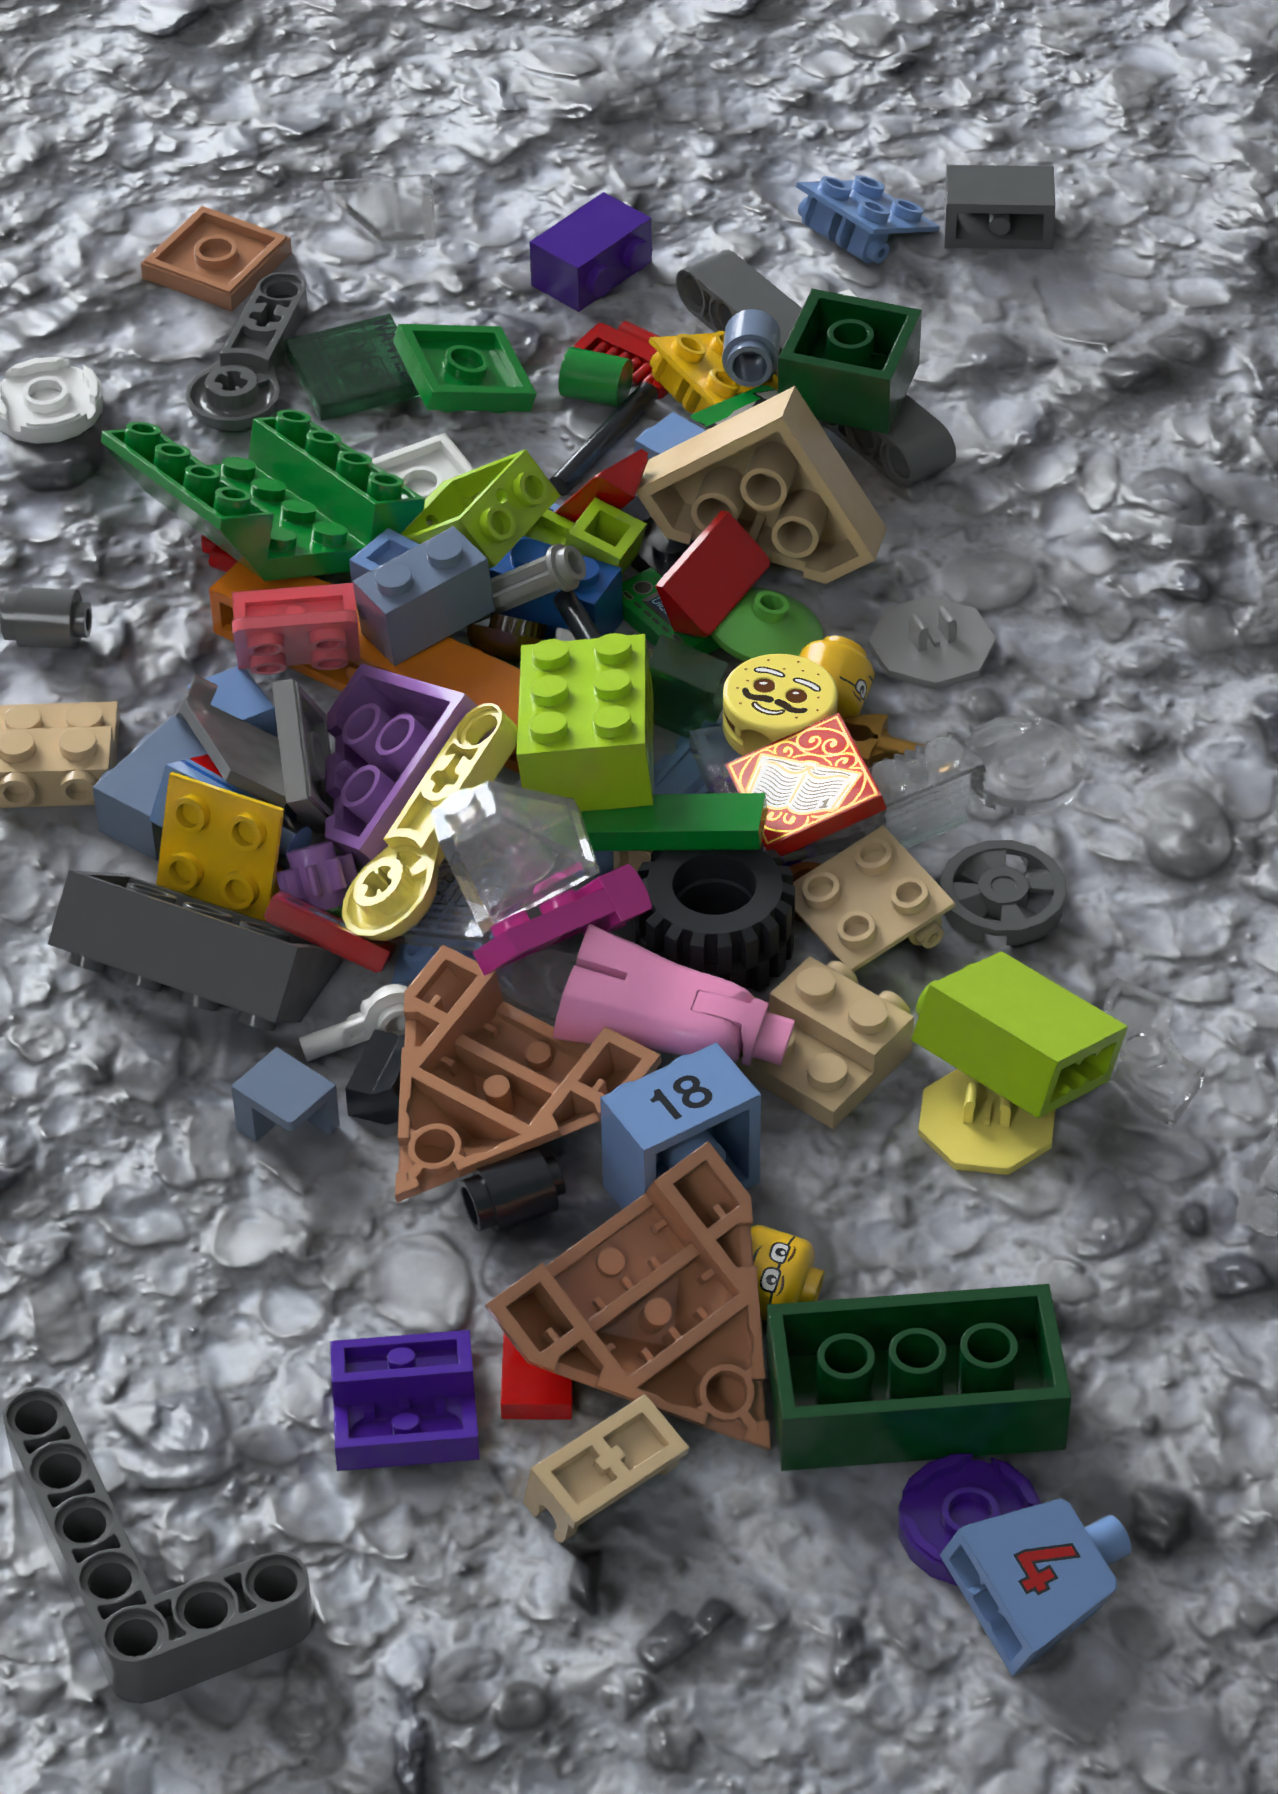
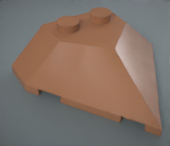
[395,945,662,1203]
[484,1141,771,1451]

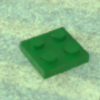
[393,324,537,413]

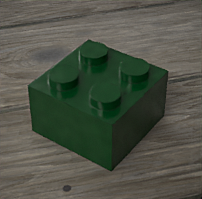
[778,289,922,434]

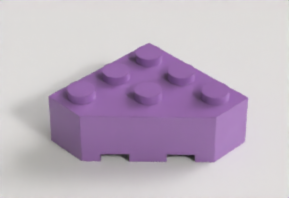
[325,663,496,869]

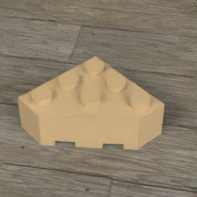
[636,386,887,584]

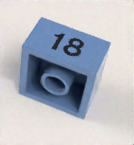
[600,1042,761,1209]

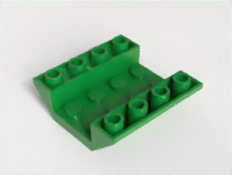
[101,410,425,581]

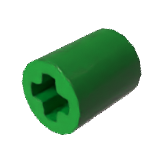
[558,347,633,408]

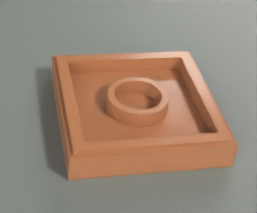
[140,206,292,311]

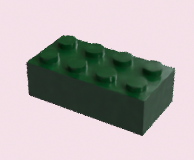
[766,1284,1071,1471]

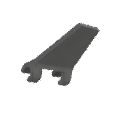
[175,674,286,808]

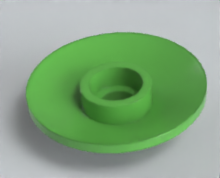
[711,587,823,662]

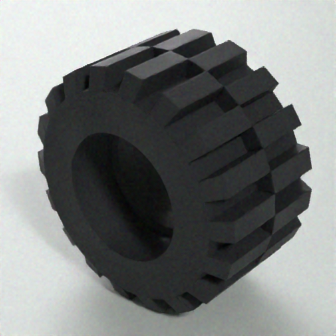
[634,842,795,991]

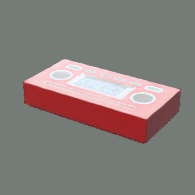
[263,890,397,973]

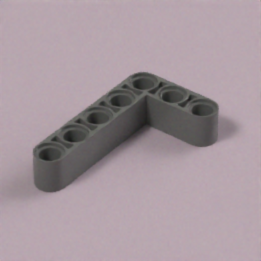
[3,1387,314,1704]

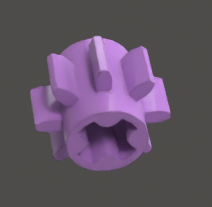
[276,841,358,911]

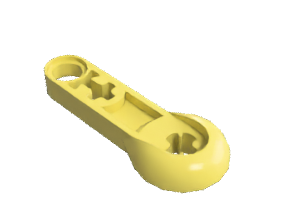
[342,703,518,941]

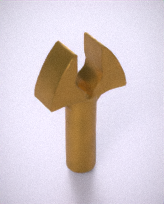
[843,714,952,774]

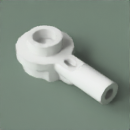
[299,984,408,1062]

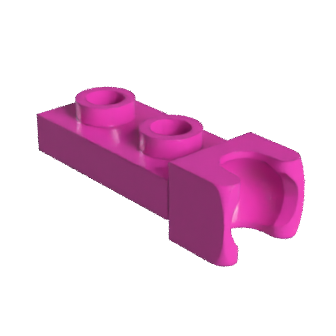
[472,864,652,976]

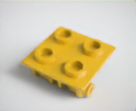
[648,331,778,414]
[156,772,284,921]

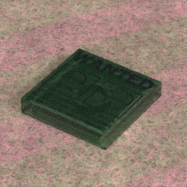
[285,314,420,421]

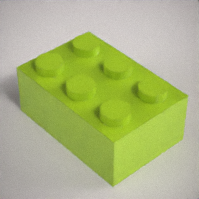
[516,633,654,817]

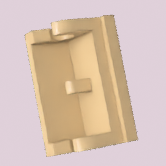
[523,1394,689,1543]

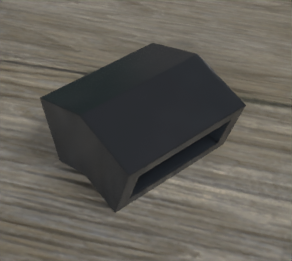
[345,1029,405,1125]

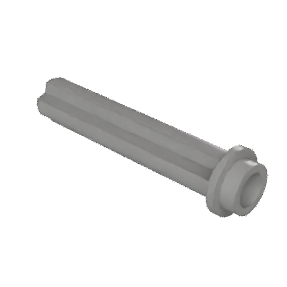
[461,544,586,630]

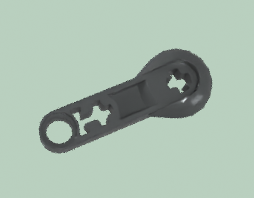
[184,272,308,431]

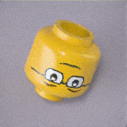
[799,635,875,719]
[751,1225,825,1321]

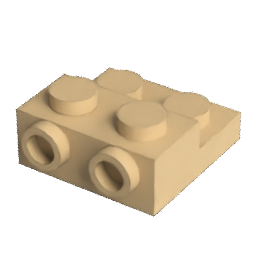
[0,701,120,808]
[734,956,914,1129]

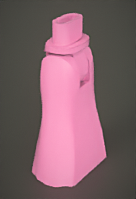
[553,924,795,1066]

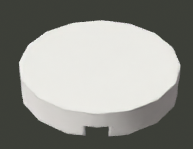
[0,357,103,444]

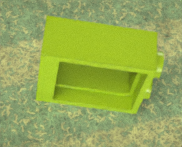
[401,449,561,568]

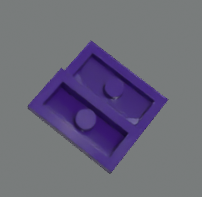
[330,1330,480,1471]

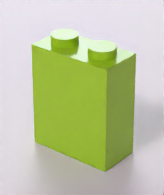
[911,951,1128,1118]

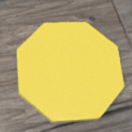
[918,1069,1055,1175]

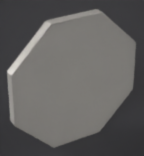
[868,595,996,689]

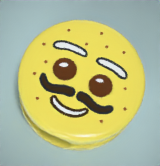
[722,654,838,756]

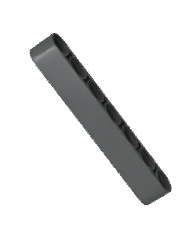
[676,249,956,488]

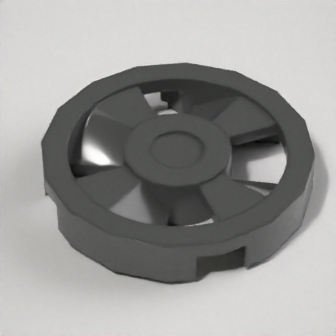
[940,840,1067,946]

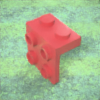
[232,583,360,675]

